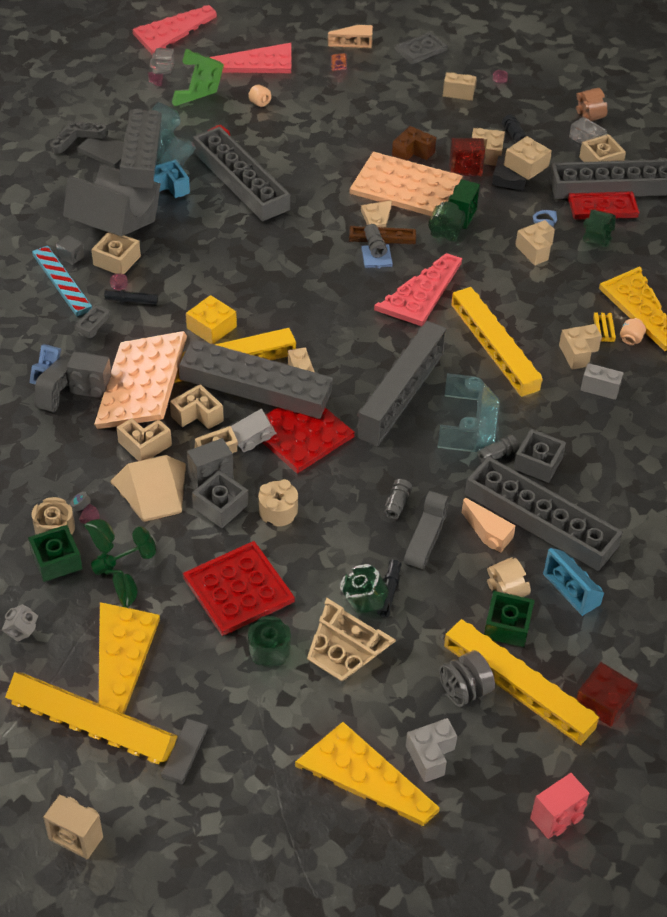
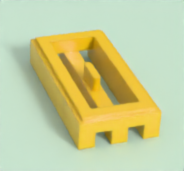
[593,313,616,342]

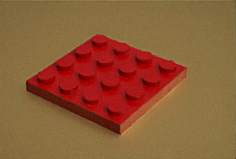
[262,407,354,474]
[183,541,295,636]

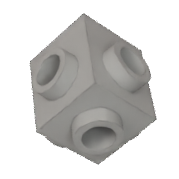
[1,604,38,642]

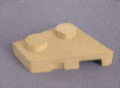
[361,201,392,228]

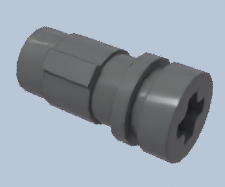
[364,224,387,258]
[478,435,519,463]
[384,479,413,520]

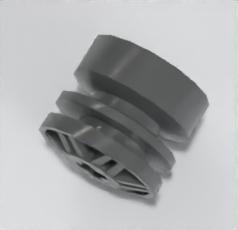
[439,650,495,707]

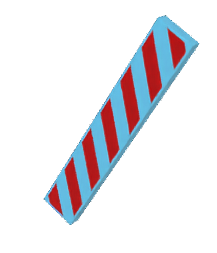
[32,246,92,316]

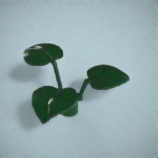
[83,519,156,608]

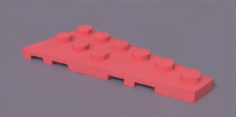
[133,5,217,56]
[210,43,291,73]
[374,253,462,326]

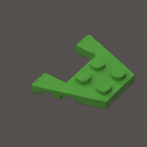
[172,49,224,106]

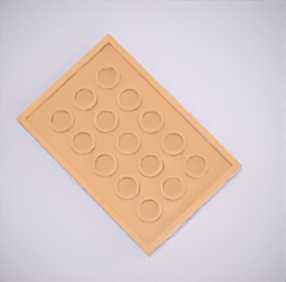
[350,152,463,219]
[94,331,187,429]

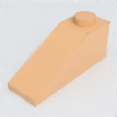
[328,25,372,48]
[462,498,516,553]

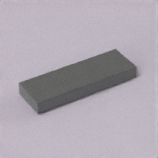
[161,719,208,785]

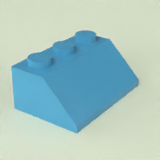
[543,548,604,616]

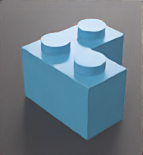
[154,160,190,198]

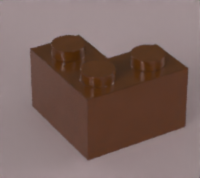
[392,126,437,161]

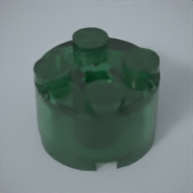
[428,202,466,241]
[583,209,616,247]
[340,564,388,613]
[248,616,291,666]

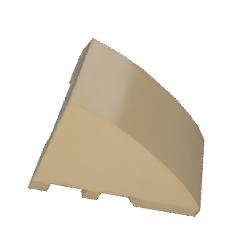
[111,455,186,522]
[307,597,396,682]

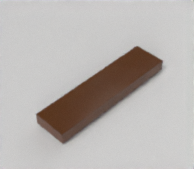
[349,226,416,244]

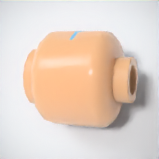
[249,85,271,107]
[620,318,646,345]

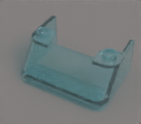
[438,373,500,453]

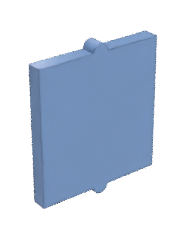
[361,244,393,268]

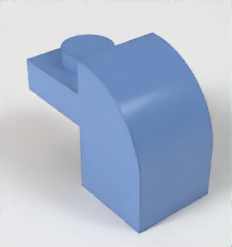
[29,344,61,384]

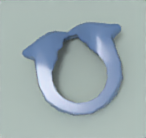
[533,210,557,227]

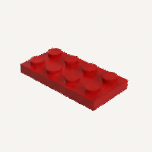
[568,191,639,220]

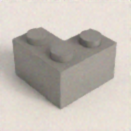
[406,718,457,783]

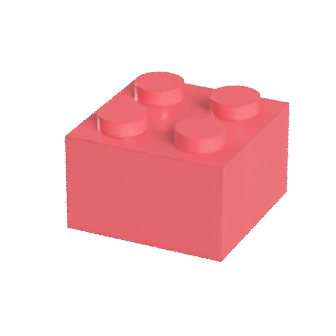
[530,773,589,839]

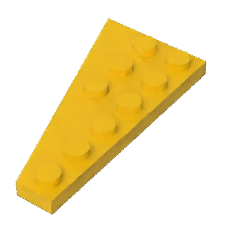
[599,267,667,351]
[99,602,160,714]
[295,722,440,826]

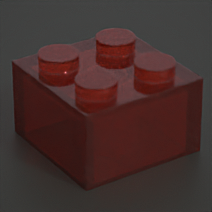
[449,138,485,176]
[576,662,638,727]

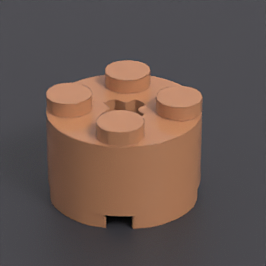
[576,88,607,123]

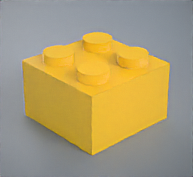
[186,295,237,344]

